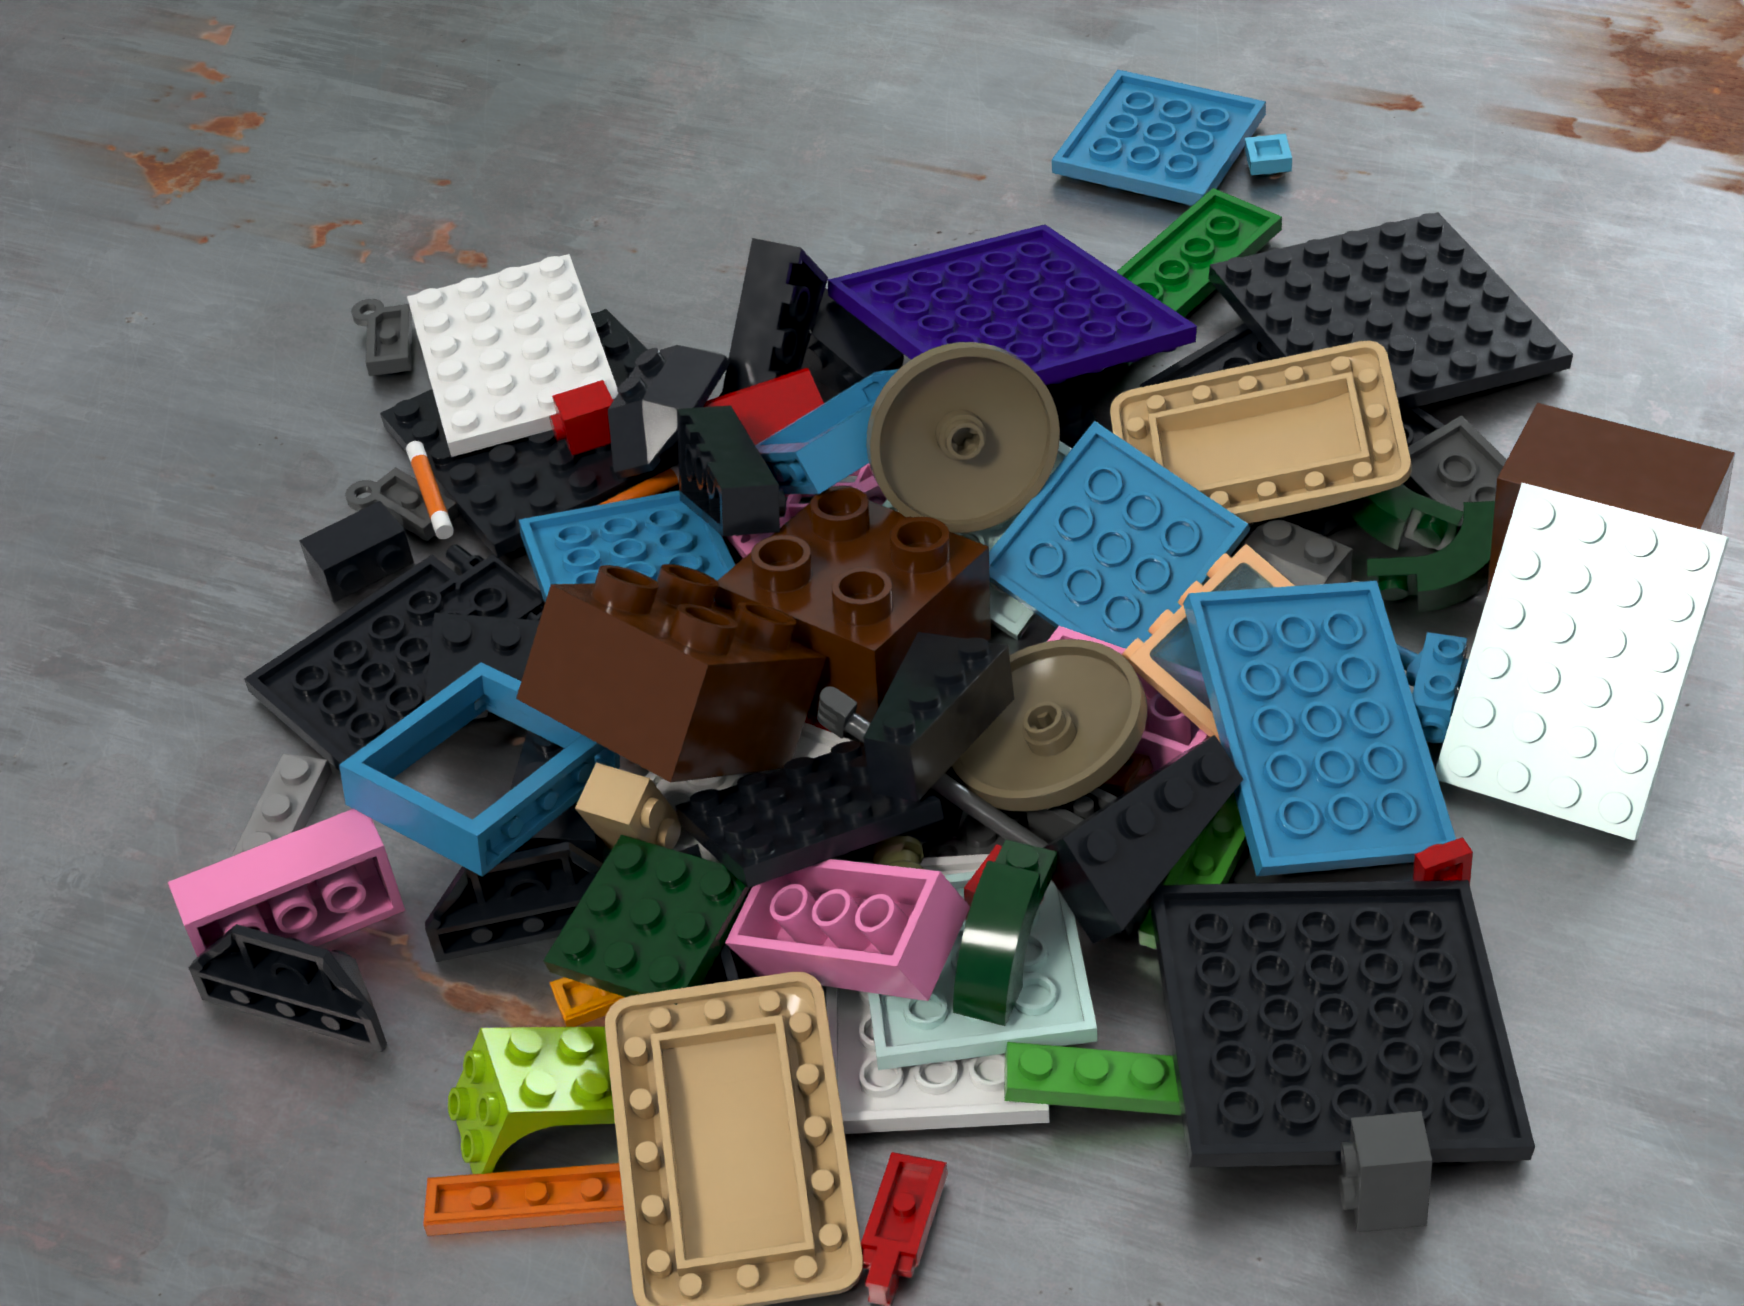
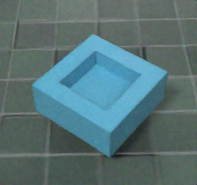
[1245,133,1292,176]

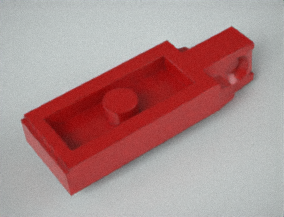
[861,1152,948,1306]

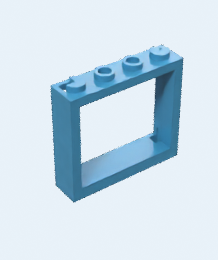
[755,369,899,494]
[339,662,620,876]

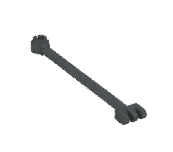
[817,687,1150,937]

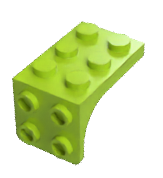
[448,1027,615,1174]

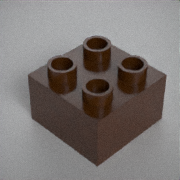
[1487,403,1735,597]
[715,486,991,723]
[516,564,826,783]

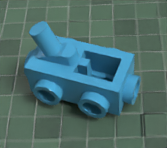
[1396,632,1469,744]

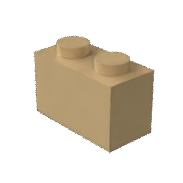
[575,762,681,850]

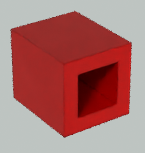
[549,380,613,455]

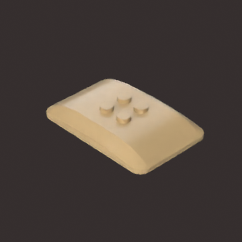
[1110,341,1412,524]
[605,972,863,1306]

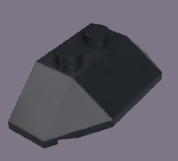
[608,345,730,479]
[425,842,603,962]
[189,924,387,1052]

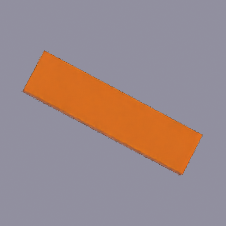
[423,1163,625,1236]

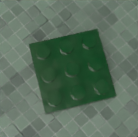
[543,835,752,1005]

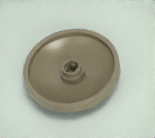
[866,342,1060,533]
[952,639,1148,811]

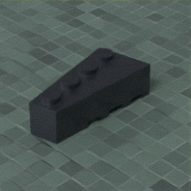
[719,238,828,397]

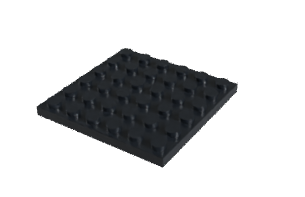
[1208,212,1573,411]
[380,309,679,558]
[1149,880,1535,1168]

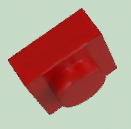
[1413,837,1473,885]

